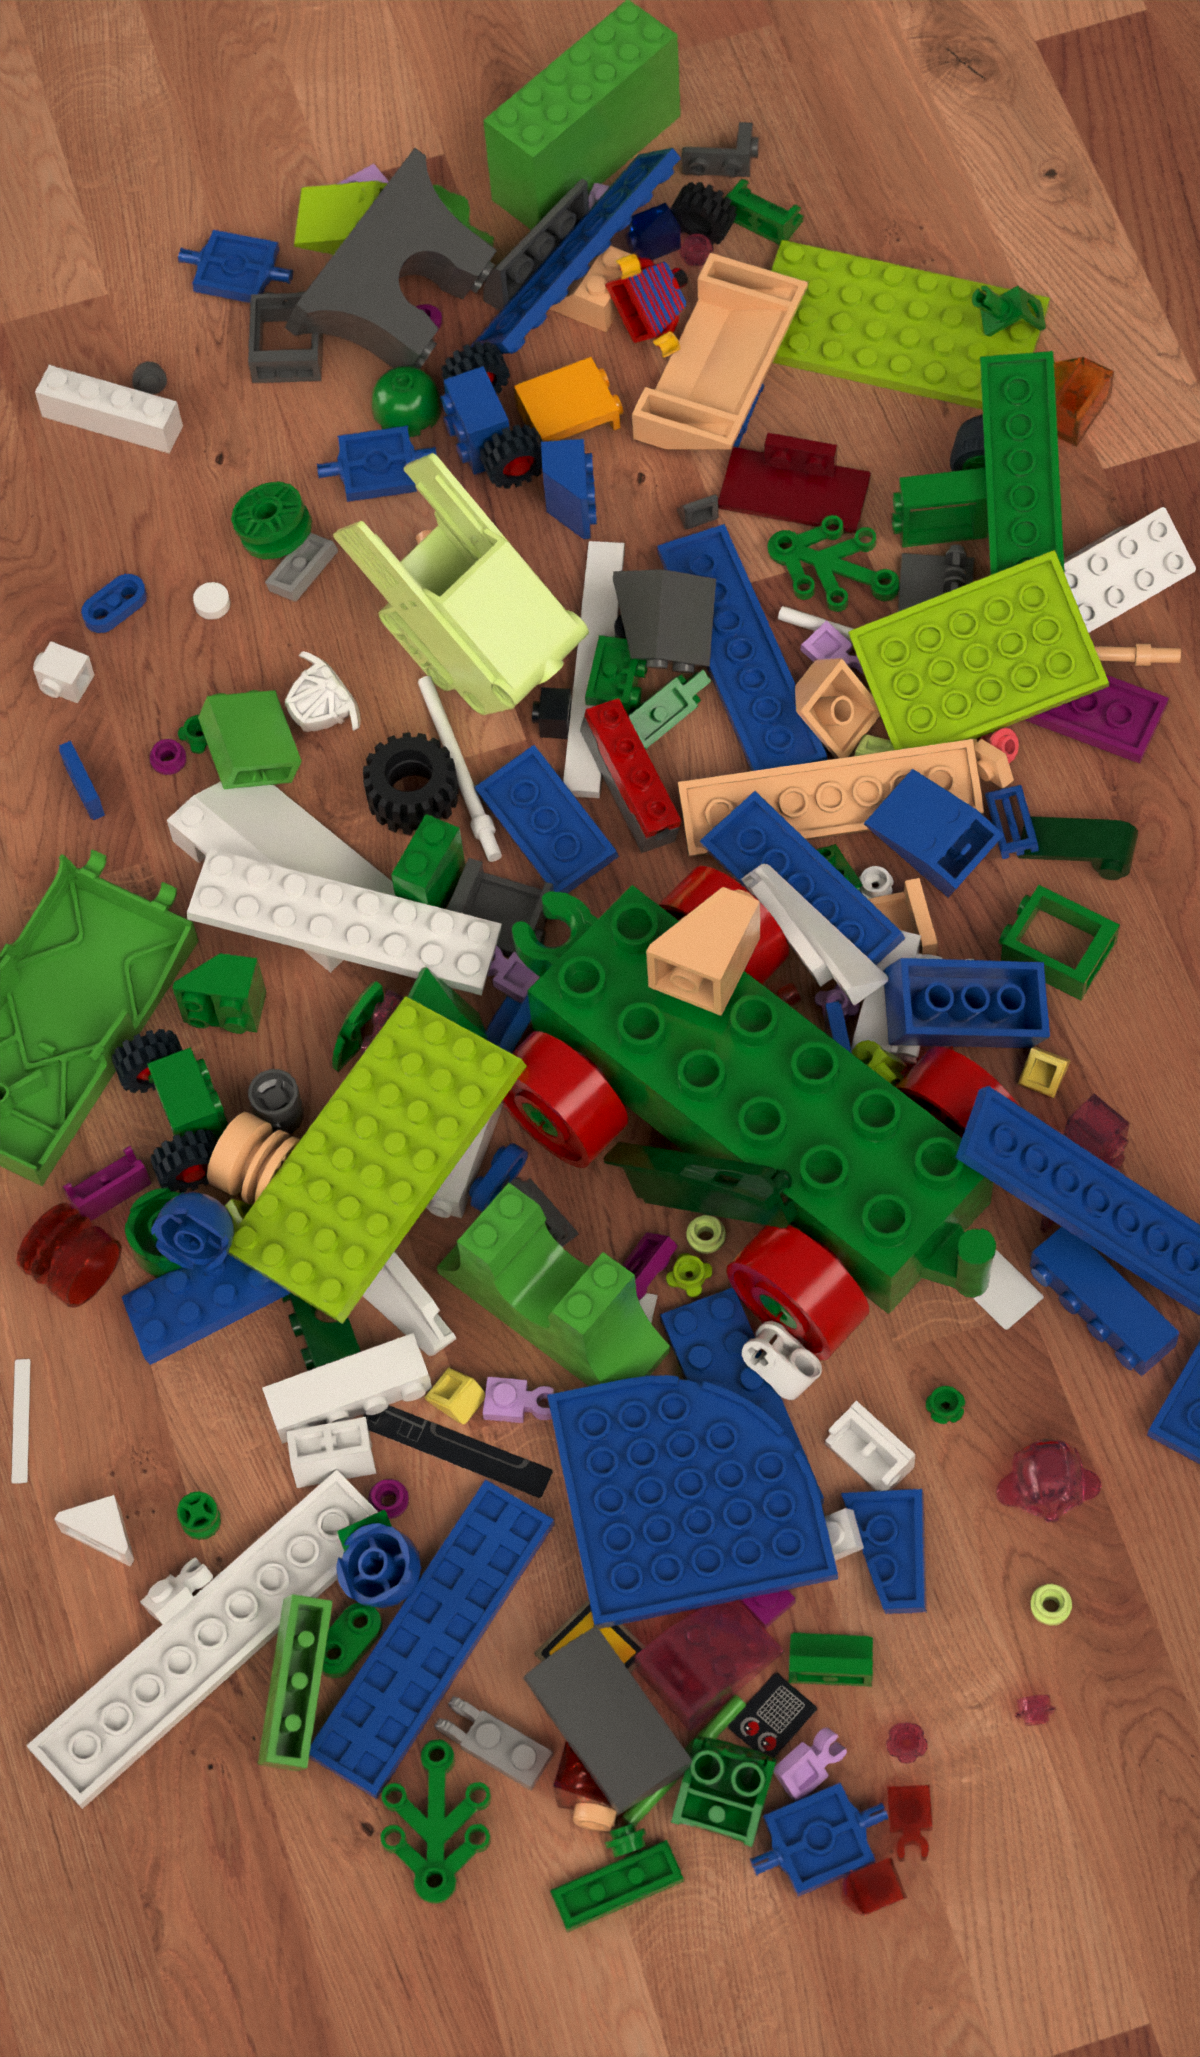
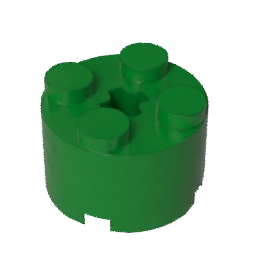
[125,1188,184,1279]

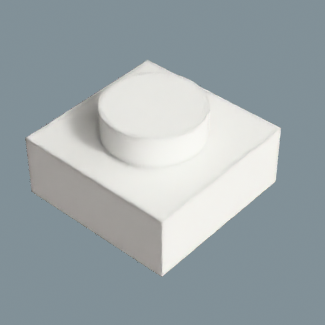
[825,1508,864,1561]

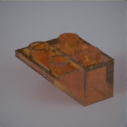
[1054,357,1114,447]

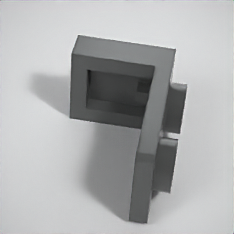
[682,122,759,177]

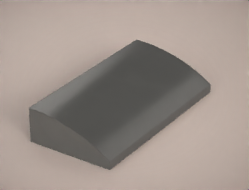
[483,179,589,311]
[523,1626,692,1815]

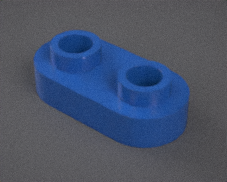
[81,574,147,633]
[469,1143,528,1212]

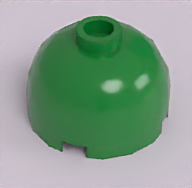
[372,366,441,438]

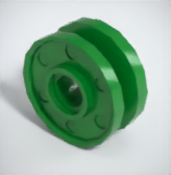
[231,481,312,560]

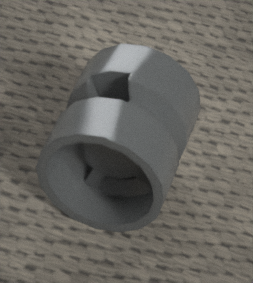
[248,1069,304,1134]

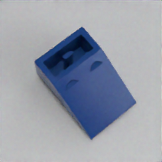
[864,769,1004,898]

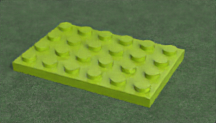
[848,550,1109,750]

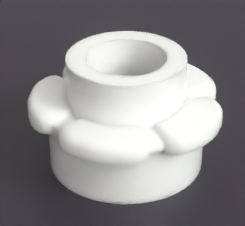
[859,866,894,899]

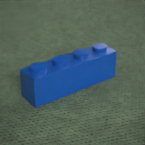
[1030,1226,1180,1377]

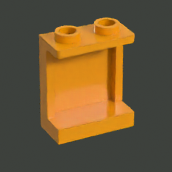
[514,357,623,442]

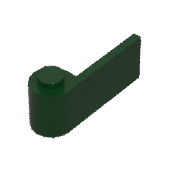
[1018,816,1138,880]

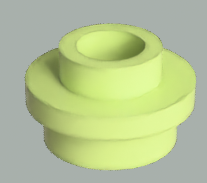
[686,1215,726,1254]
[1030,1584,1072,1626]

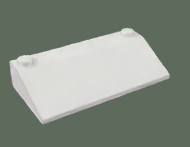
[167,781,395,973]

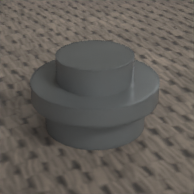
[132,362,167,394]

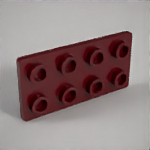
[718,432,871,534]

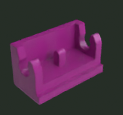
[63,1145,151,1225]

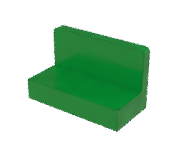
[789,1633,873,1687]

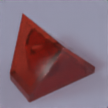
[553,1741,623,1817]

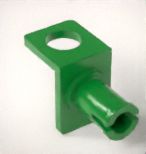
[972,285,1046,337]

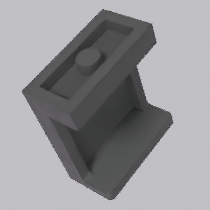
[447,858,554,957]

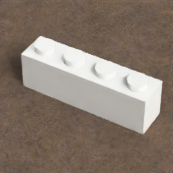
[35,365,183,453]
[262,1333,432,1444]

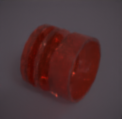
[16,1202,122,1308]

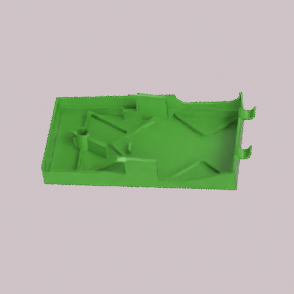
[0,849,199,1186]

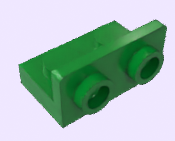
[585,635,648,715]

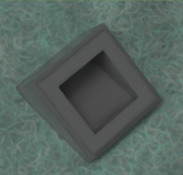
[677,494,718,530]

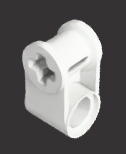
[742,1321,822,1400]

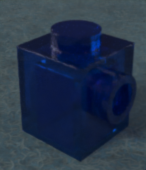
[626,203,681,260]

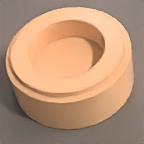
[573,1803,617,1831]

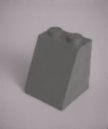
[613,569,716,673]

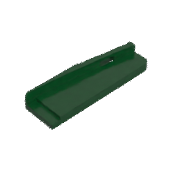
[603,1142,797,1228]

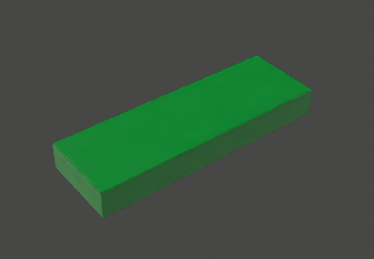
[550,1840,684,1933]

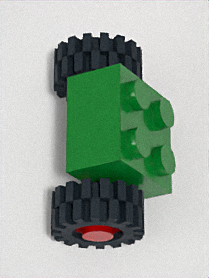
[112,1029,228,1193]

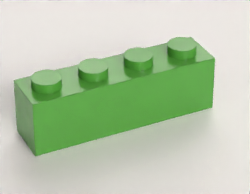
[257,1594,333,1771]

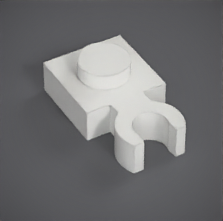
[140,1558,214,1625]

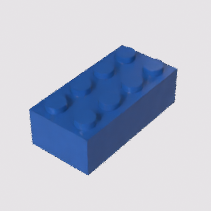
[883,958,1050,1048]

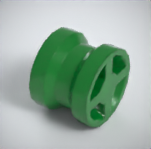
[177,1491,221,1540]

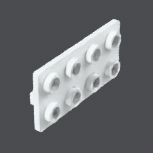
[1064,507,1196,632]

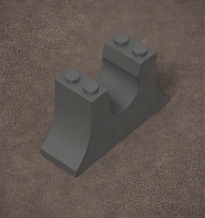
[285,148,497,369]

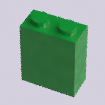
[391,814,465,909]

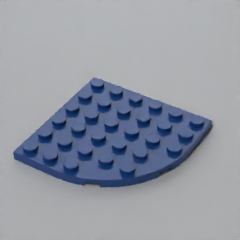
[547,1375,838,1629]

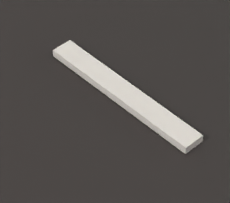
[563,541,625,798]

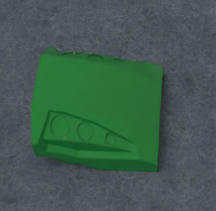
[671,1736,778,1847]

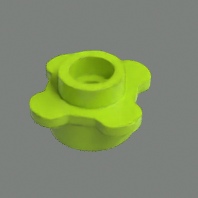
[666,1253,713,1297]

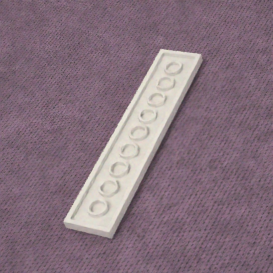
[27,1470,378,1809]

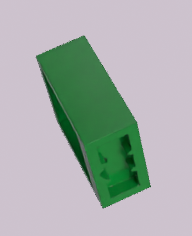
[891,468,988,548]
[998,885,1120,1001]

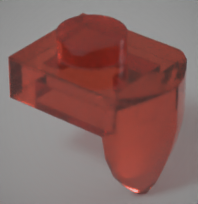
[841,1858,908,1916]

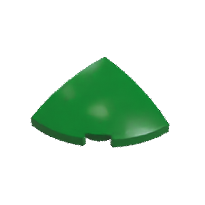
[332,981,386,1072]

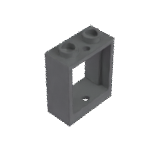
[248,291,323,383]

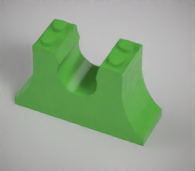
[437,1183,670,1386]

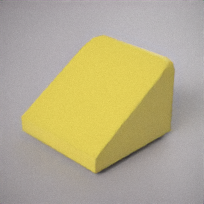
[1018,1047,1070,1098]
[425,1367,485,1425]

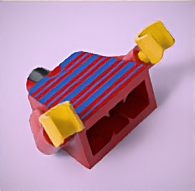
[605,254,688,358]

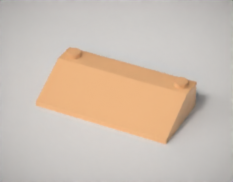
[632,253,808,450]

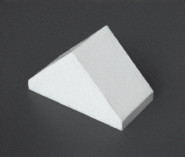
[54,1495,134,1567]

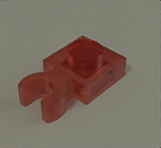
[887,1785,933,1862]

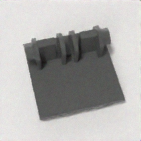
[898,545,974,612]

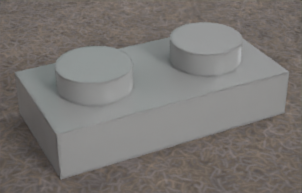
[265,533,338,602]

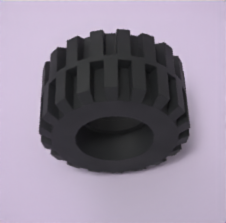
[363,732,459,835]

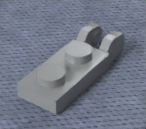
[434,1696,554,1791]

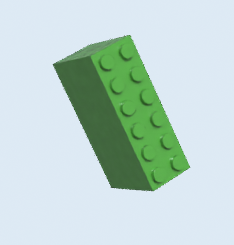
[483,0,680,230]

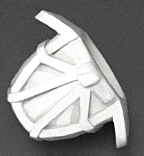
[285,651,361,732]

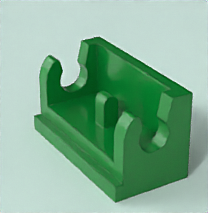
[725,179,803,245]

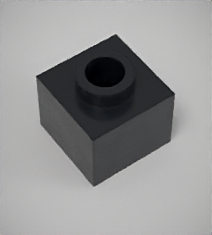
[532,687,572,739]

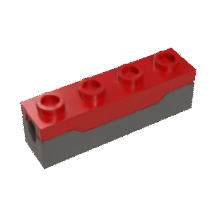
[580,698,682,853]

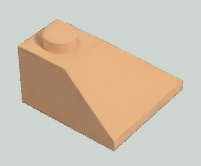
[795,658,880,759]

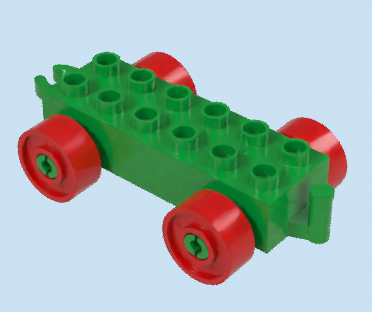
[501,866,1018,1361]

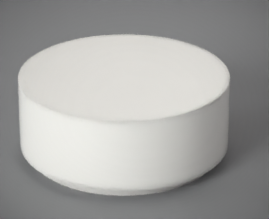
[193,582,230,619]

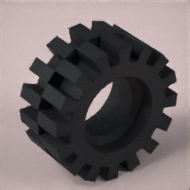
[669,182,737,246]

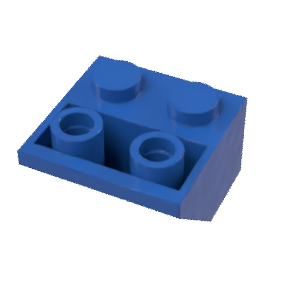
[541,439,597,539]

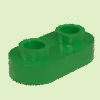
[322,1603,382,1678]

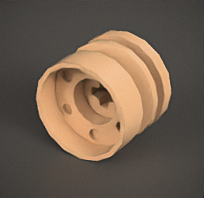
[207,1111,301,1205]

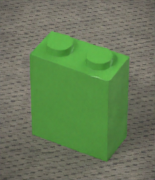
[198,690,302,789]

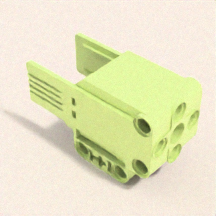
[333,453,589,715]

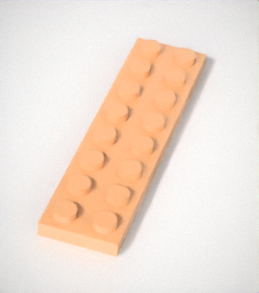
[677,739,984,857]

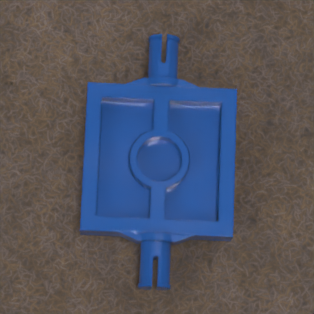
[178,230,293,303]
[317,426,437,502]
[749,1783,889,1897]

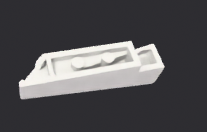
[741,864,889,1006]
[363,1251,456,1356]

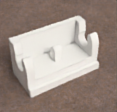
[825,1401,915,1491]
[286,1417,376,1488]

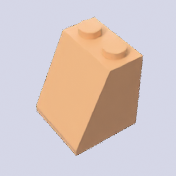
[646,887,760,1016]

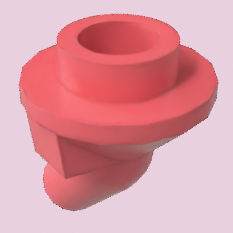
[977,728,1019,763]

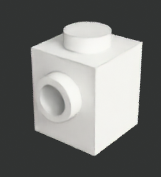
[33,641,95,703]

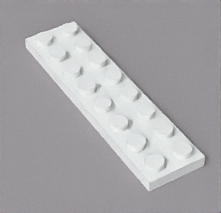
[187,848,502,996]

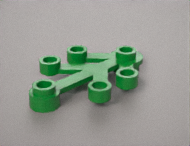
[767,515,900,612]
[380,1739,491,1904]

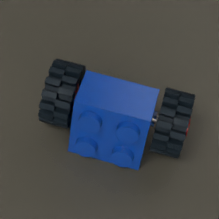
[441,341,543,489]

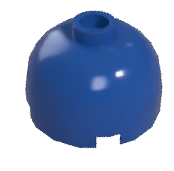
[151,1192,234,1270]
[336,1523,421,1608]

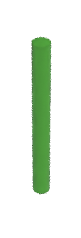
[622,1694,746,1827]

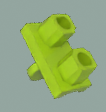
[852,1040,907,1086]

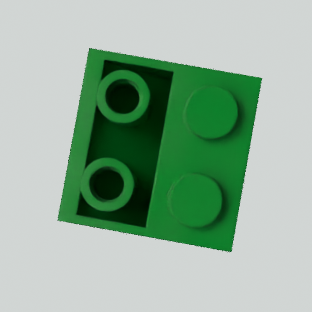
[172,953,267,1034]

